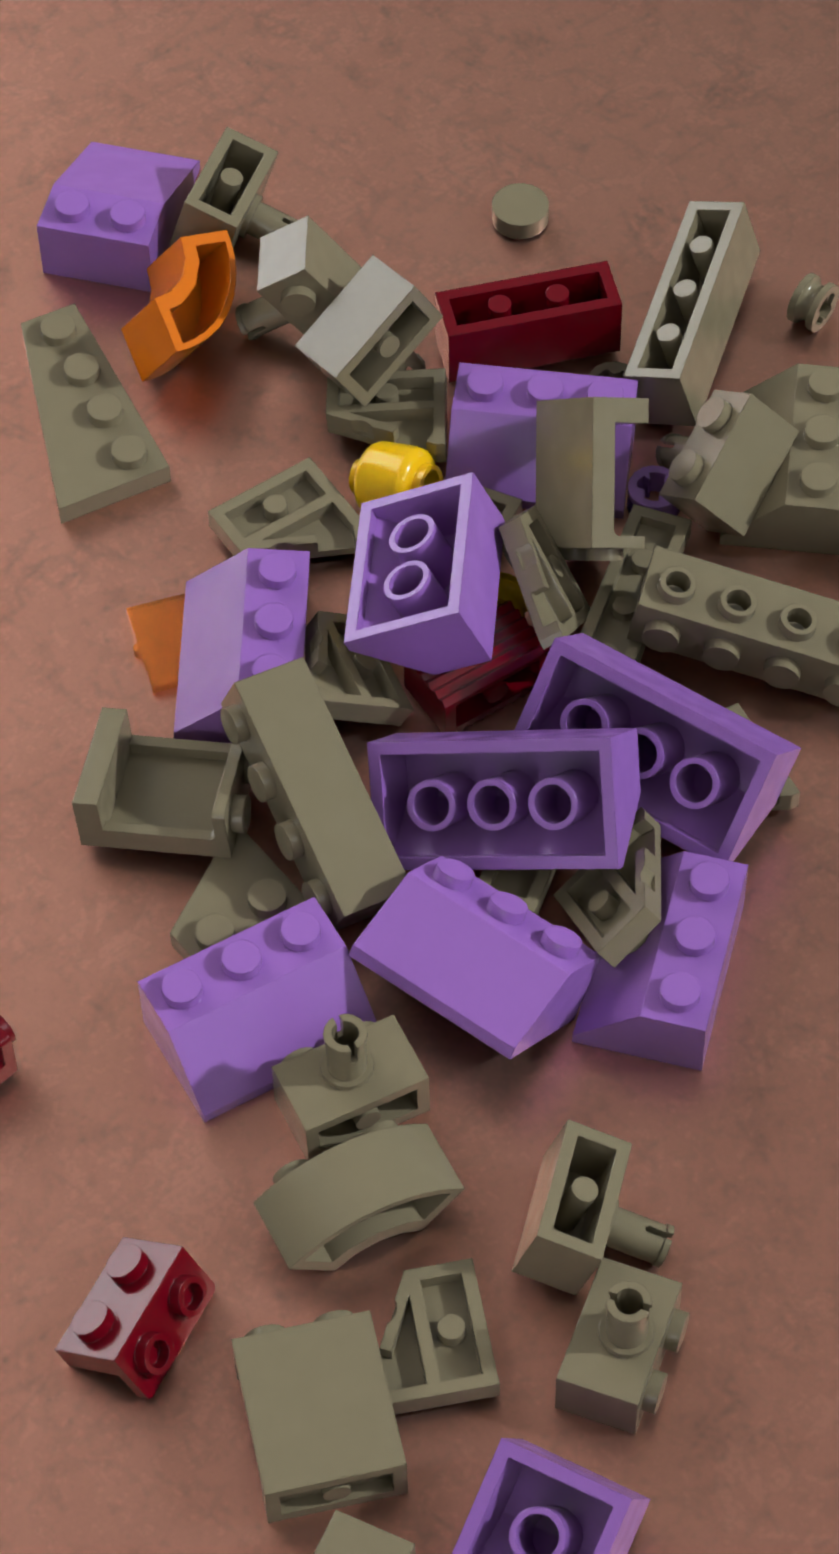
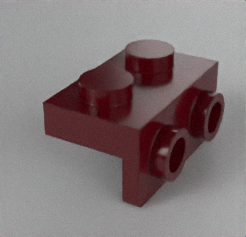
[55,1237,215,1399]

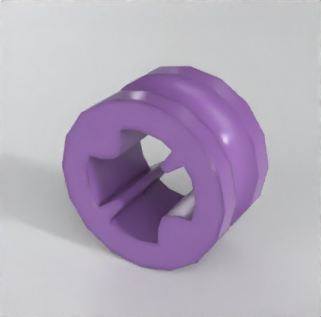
[627,465,680,516]

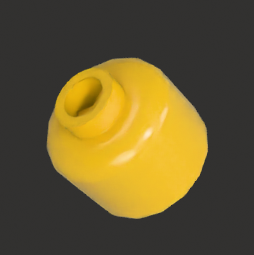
[349,441,443,510]

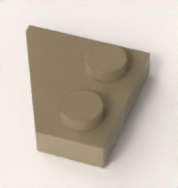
[326,368,447,463]
[208,457,360,558]
[498,505,590,650]
[305,611,414,726]
[553,807,661,968]
[170,833,304,959]
[379,1258,500,1415]

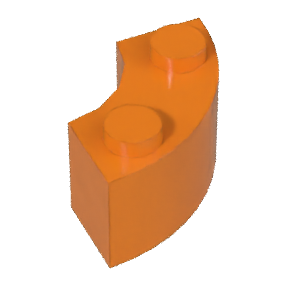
[121,230,236,382]

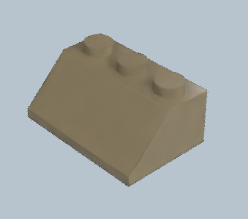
[720,363,839,555]

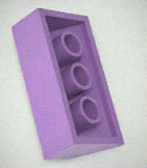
[514,633,801,861]
[367,728,641,870]

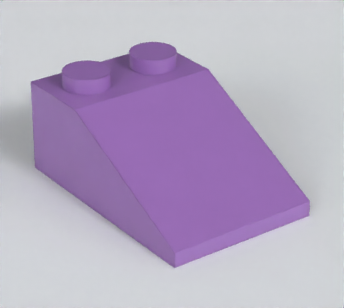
[37,142,200,292]
[452,1438,651,1554]

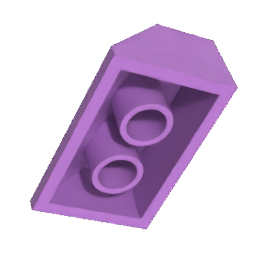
[445,362,638,519]
[344,472,505,675]
[174,548,310,743]
[572,851,748,1071]
[349,855,601,1059]
[137,897,377,1123]

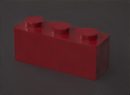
[435,261,622,383]

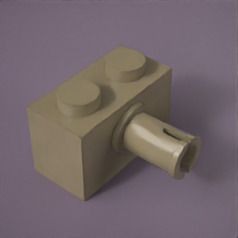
[169,127,297,248]
[235,216,362,340]
[295,255,443,407]
[656,389,799,537]
[272,1014,430,1160]
[512,1119,674,1295]
[555,1257,690,1435]

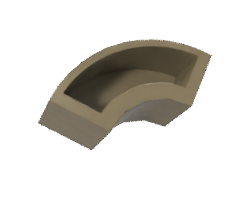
[254,1120,465,1271]

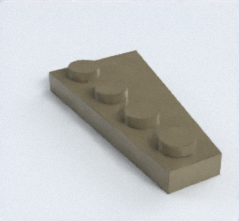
[21,303,171,524]

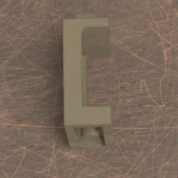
[536,397,649,561]
[72,707,251,858]
[231,1310,408,1523]

